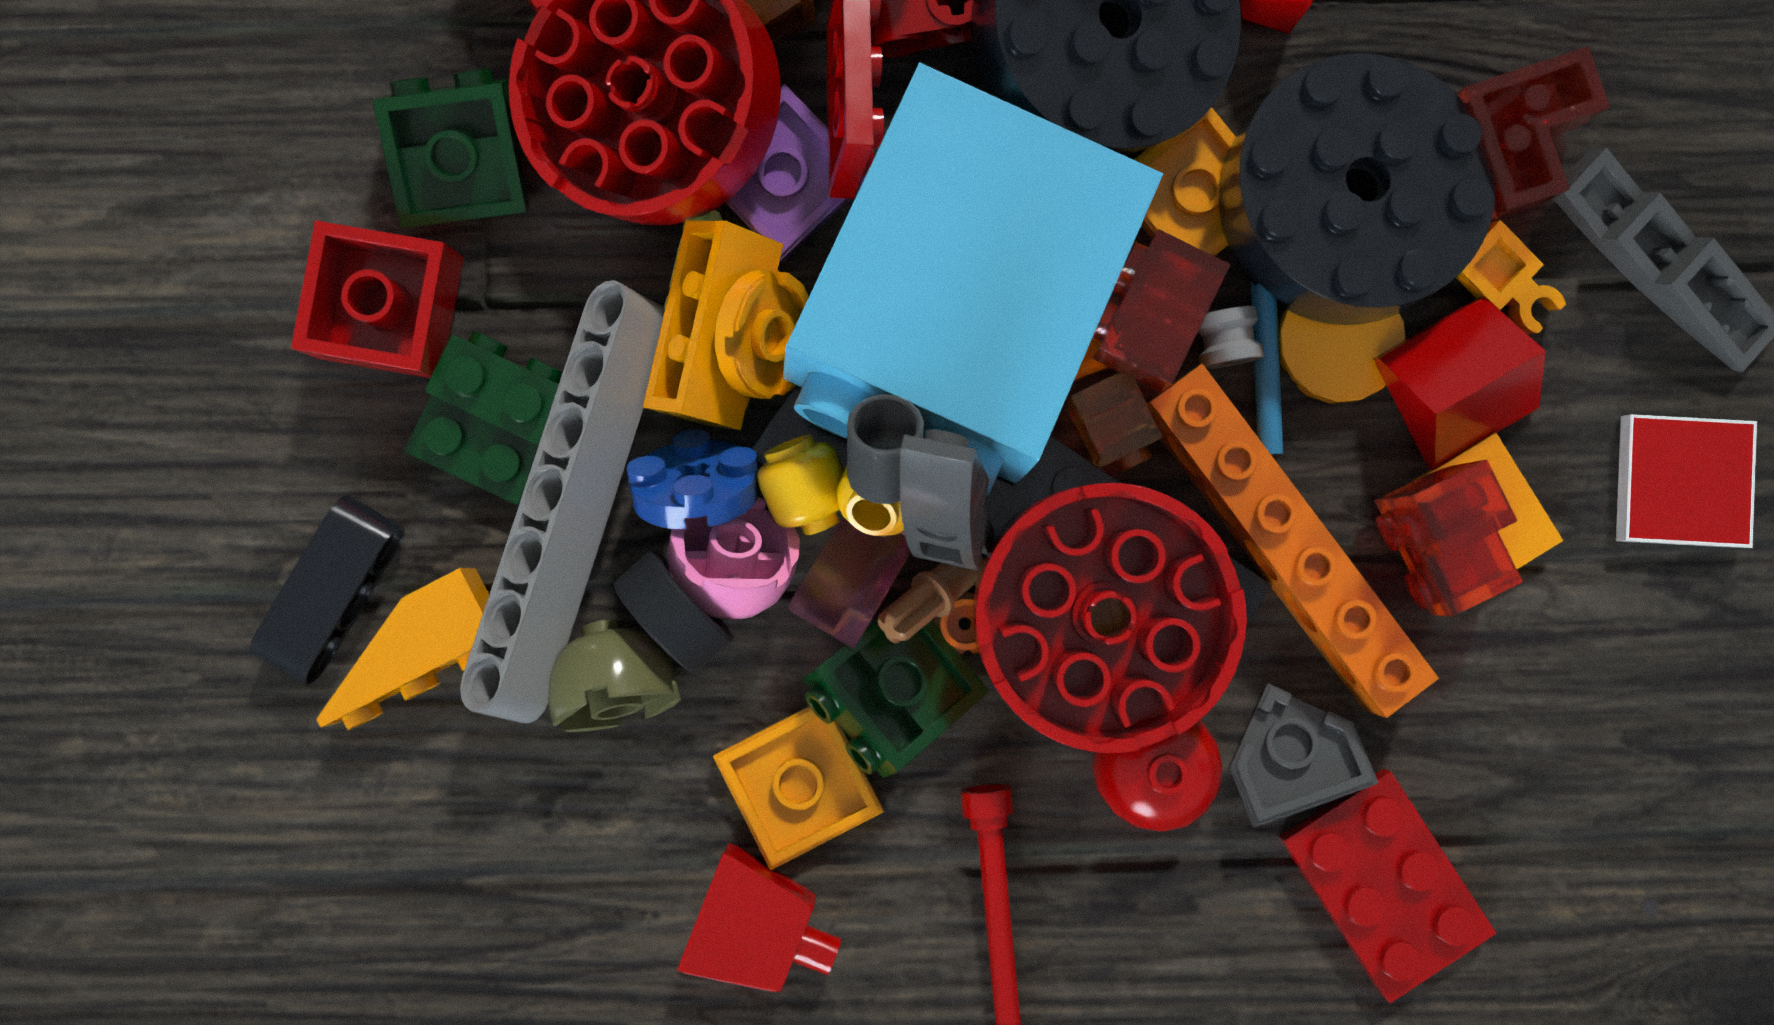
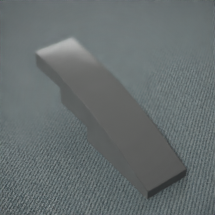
[1549,147,1774,372]

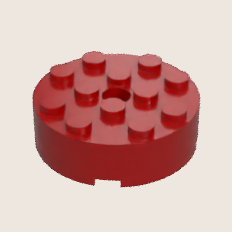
[509,0,781,226]
[973,483,1247,753]

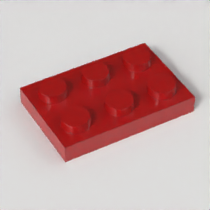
[826,0,884,199]
[1279,768,1497,1003]

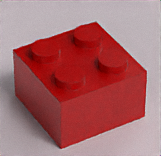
[291,220,464,378]

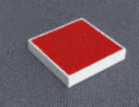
[1616,414,1757,548]

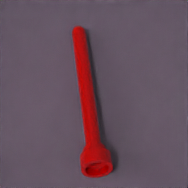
[960,784,1021,1025]

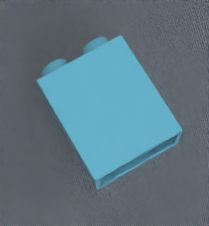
[783,62,1163,496]

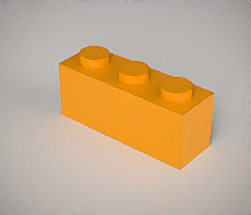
[642,220,783,430]

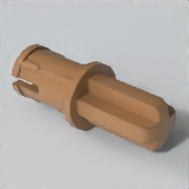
[877,555,984,643]

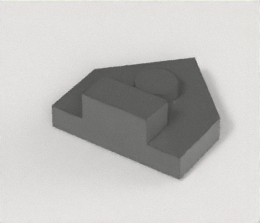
[1229,683,1378,828]

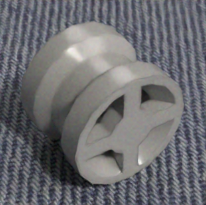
[1192,306,1265,369]

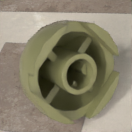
[548,619,681,732]

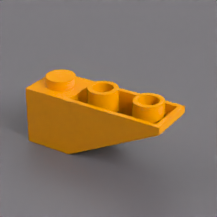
[316,568,489,730]

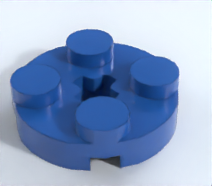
[626,429,759,529]

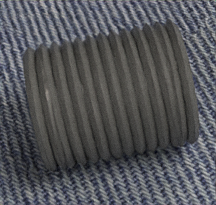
[847,394,924,504]

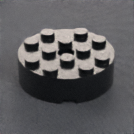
[971,0,1241,156]
[1219,53,1496,325]

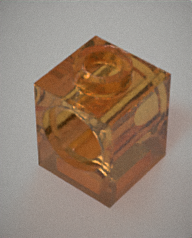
[1064,368,1163,474]

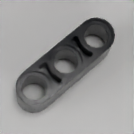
[249,494,405,686]

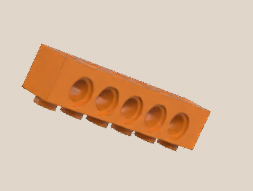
[1139,364,1439,718]

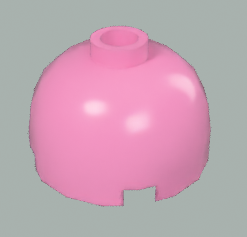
[667,497,800,620]

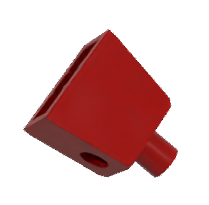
[677,843,842,992]

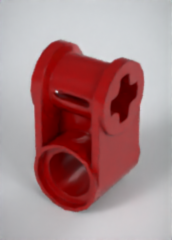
[871,0,973,58]

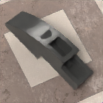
[900,429,996,571]

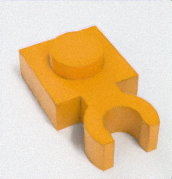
[1455,220,1566,334]

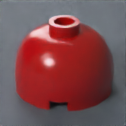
[1091,716,1223,832]

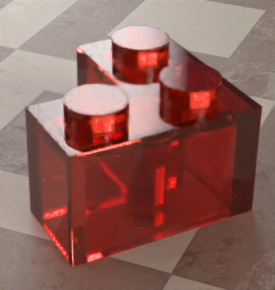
[1457,46,1610,222]
[1091,229,1231,392]
[1374,459,1523,617]

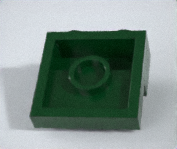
[372,68,530,229]
[403,330,563,506]
[803,617,990,778]

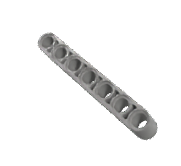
[460,280,665,723]

